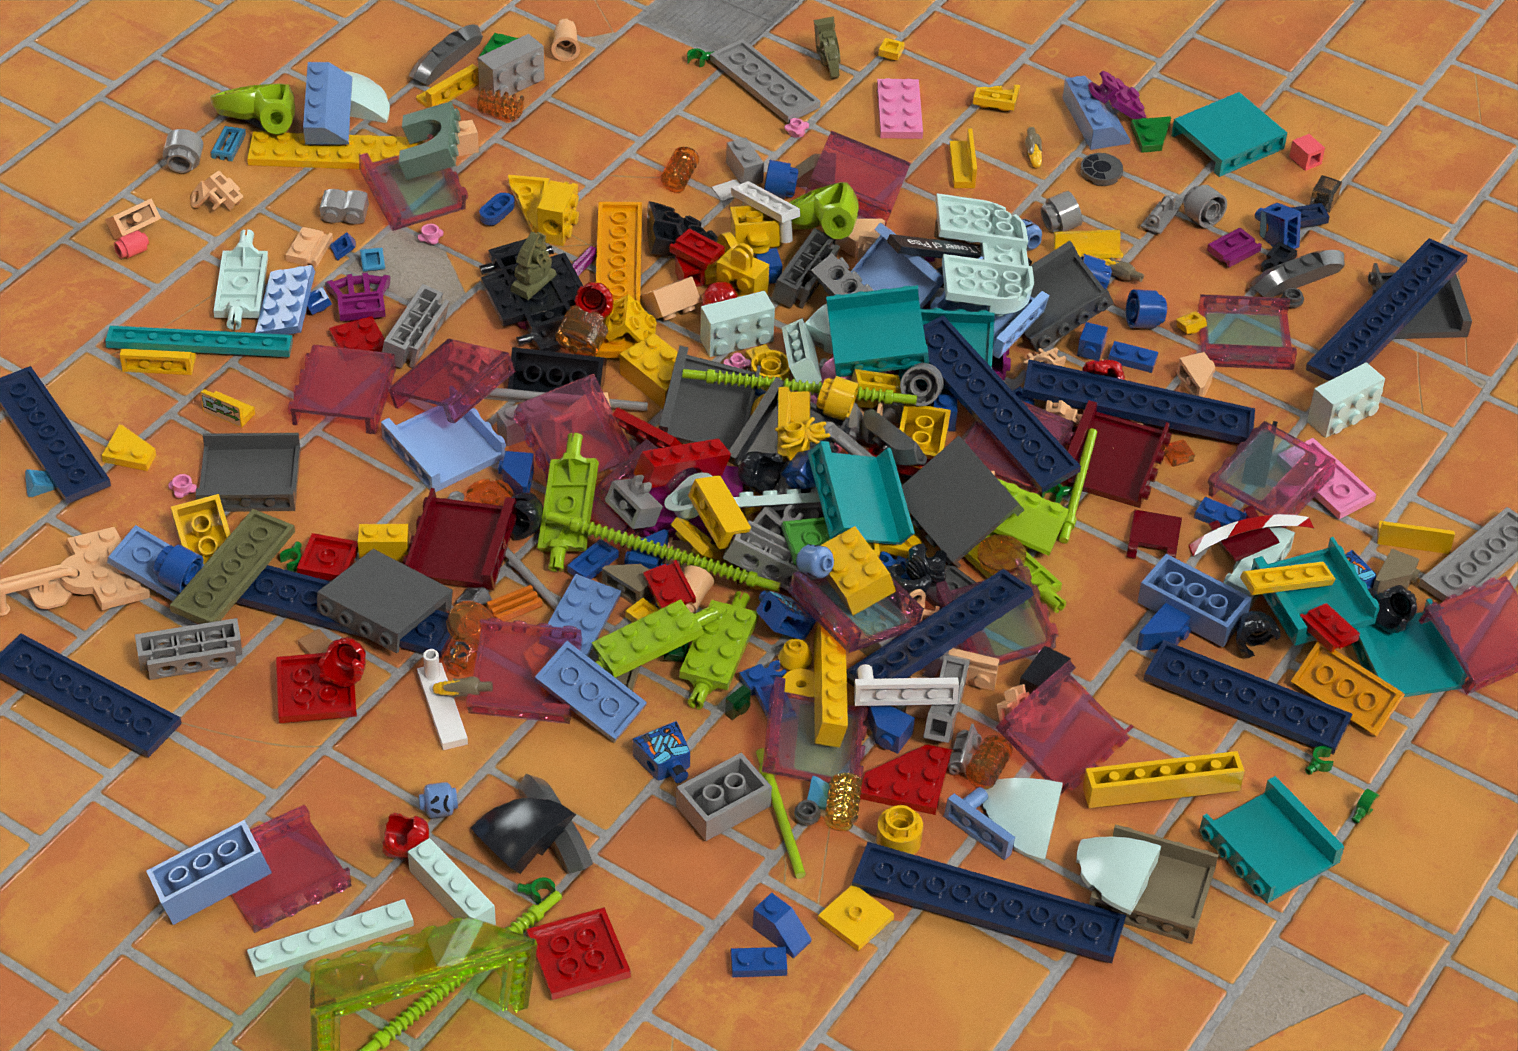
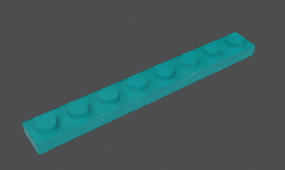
[105,326,293,357]

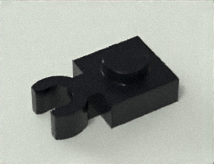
[1261,242,1297,272]

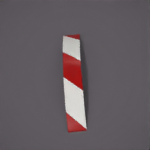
[1188,514,1314,557]

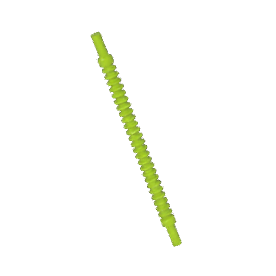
[682,369,917,405]
[547,511,781,592]
[359,890,562,1051]

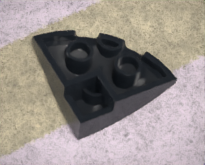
[647,201,718,256]
[471,797,576,874]

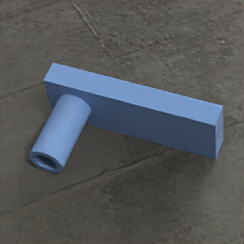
[944,787,1015,860]

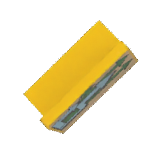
[200,389,255,428]

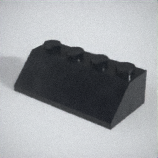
[508,347,607,396]

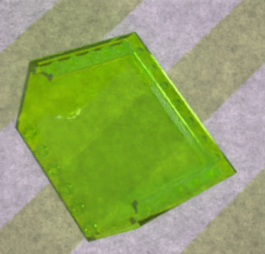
[310,917,538,1051]

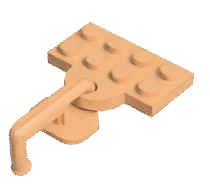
[0,527,150,616]

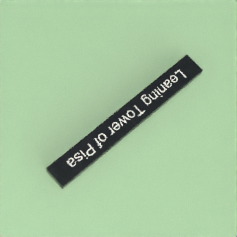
[887,234,1032,266]

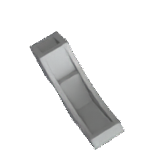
[923,654,970,743]

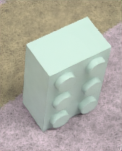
[700,291,775,357]
[1307,362,1385,438]

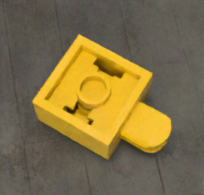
[537,180,579,246]
[730,205,780,254]
[716,243,769,297]

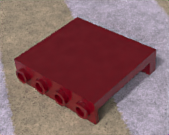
[1060,400,1172,508]
[403,488,518,590]

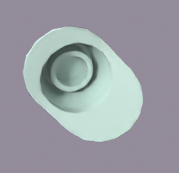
[664,472,712,520]

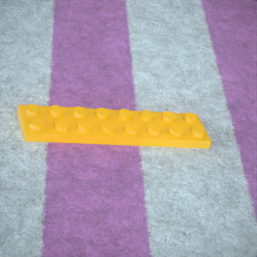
[247,131,424,171]

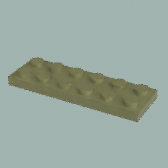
[170,509,295,624]

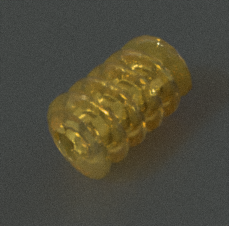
[824,773,863,831]

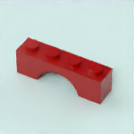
[633,438,731,488]

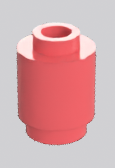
[114,230,149,259]

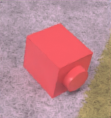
[1289,134,1325,171]

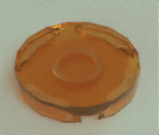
[466,479,513,506]
[977,535,1026,574]
[446,601,496,648]

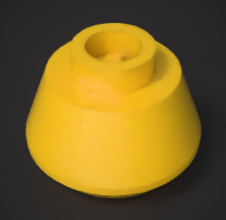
[778,639,813,670]

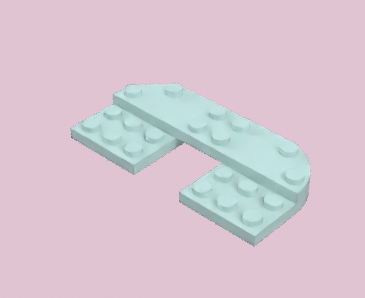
[935,193,1034,316]

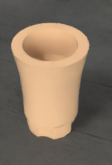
[551,19,580,61]
[682,565,714,614]

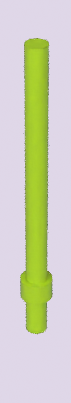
[1059,428,1097,544]
[756,748,806,879]

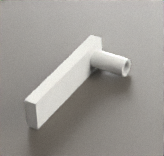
[731,181,800,243]
[417,649,468,750]
[854,664,959,706]

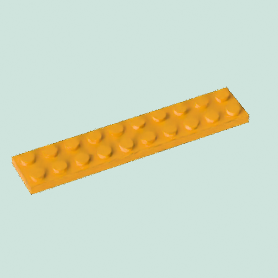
[593,202,642,358]

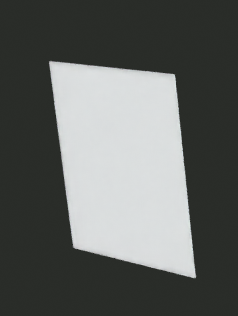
[712,179,740,201]

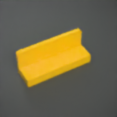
[416,64,479,108]
[949,128,977,188]
[1053,230,1123,259]
[120,349,196,375]
[777,387,811,462]
[688,476,751,549]
[1377,521,1455,554]

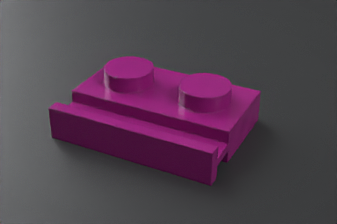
[1207,228,1262,268]

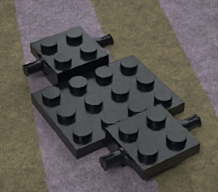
[479,239,591,352]

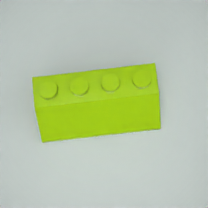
[992,478,1069,556]

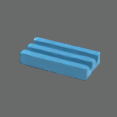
[211,126,246,161]

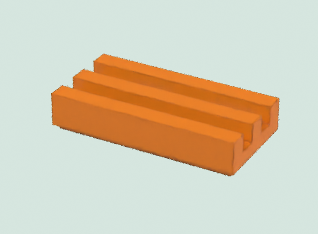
[487,585,543,624]

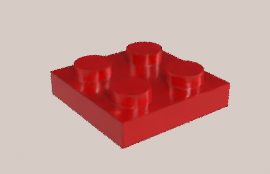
[329,316,385,363]
[297,533,359,581]

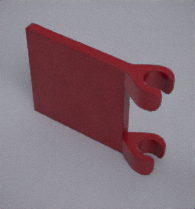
[1208,505,1280,562]
[1126,509,1182,559]

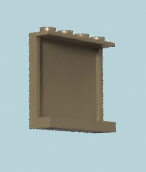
[1089,824,1219,944]

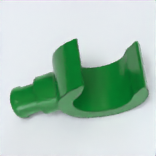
[687,48,715,68]
[1041,484,1073,503]
[280,541,302,572]
[1305,746,1334,775]
[1351,788,1380,824]
[517,877,555,904]

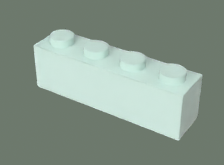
[782,318,822,384]
[1223,526,1295,609]
[408,838,496,939]

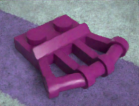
[325,272,391,321]

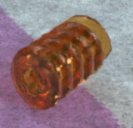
[477,88,525,121]
[661,146,699,193]
[966,735,1013,789]

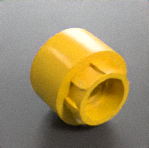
[751,350,791,391]
[816,376,859,421]
[876,805,923,855]

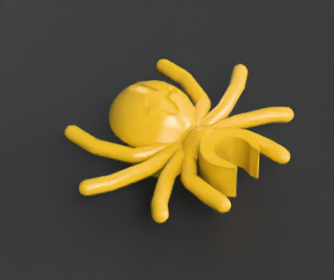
[775,417,830,452]

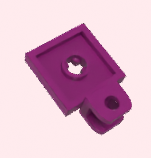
[1088,71,1147,119]

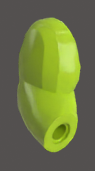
[210,84,296,135]
[788,182,859,239]

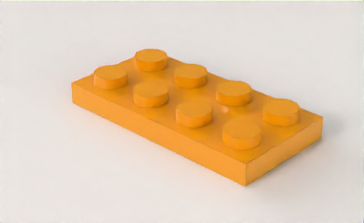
[1291,641,1405,737]

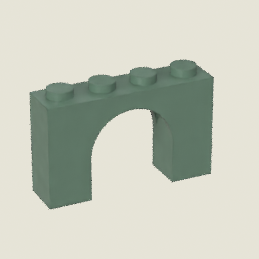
[399,101,461,180]

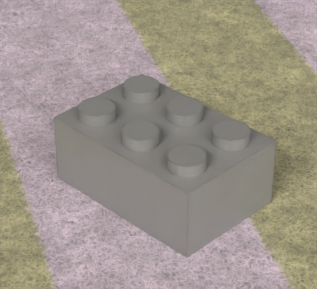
[478,34,545,103]
[676,752,772,841]

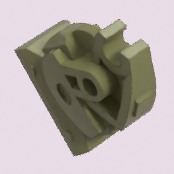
[813,16,841,79]
[510,232,557,300]

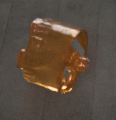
[555,305,608,356]

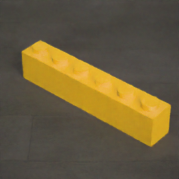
[814,616,848,748]
[1083,751,1245,808]

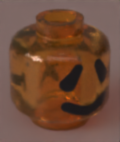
[443,638,480,677]

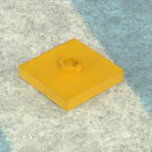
[817,885,894,951]

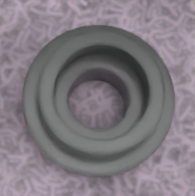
[1281,288,1304,308]
[794,800,821,825]

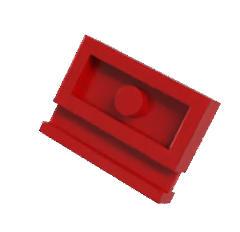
[670,229,725,270]
[643,560,696,609]
[1300,603,1360,653]

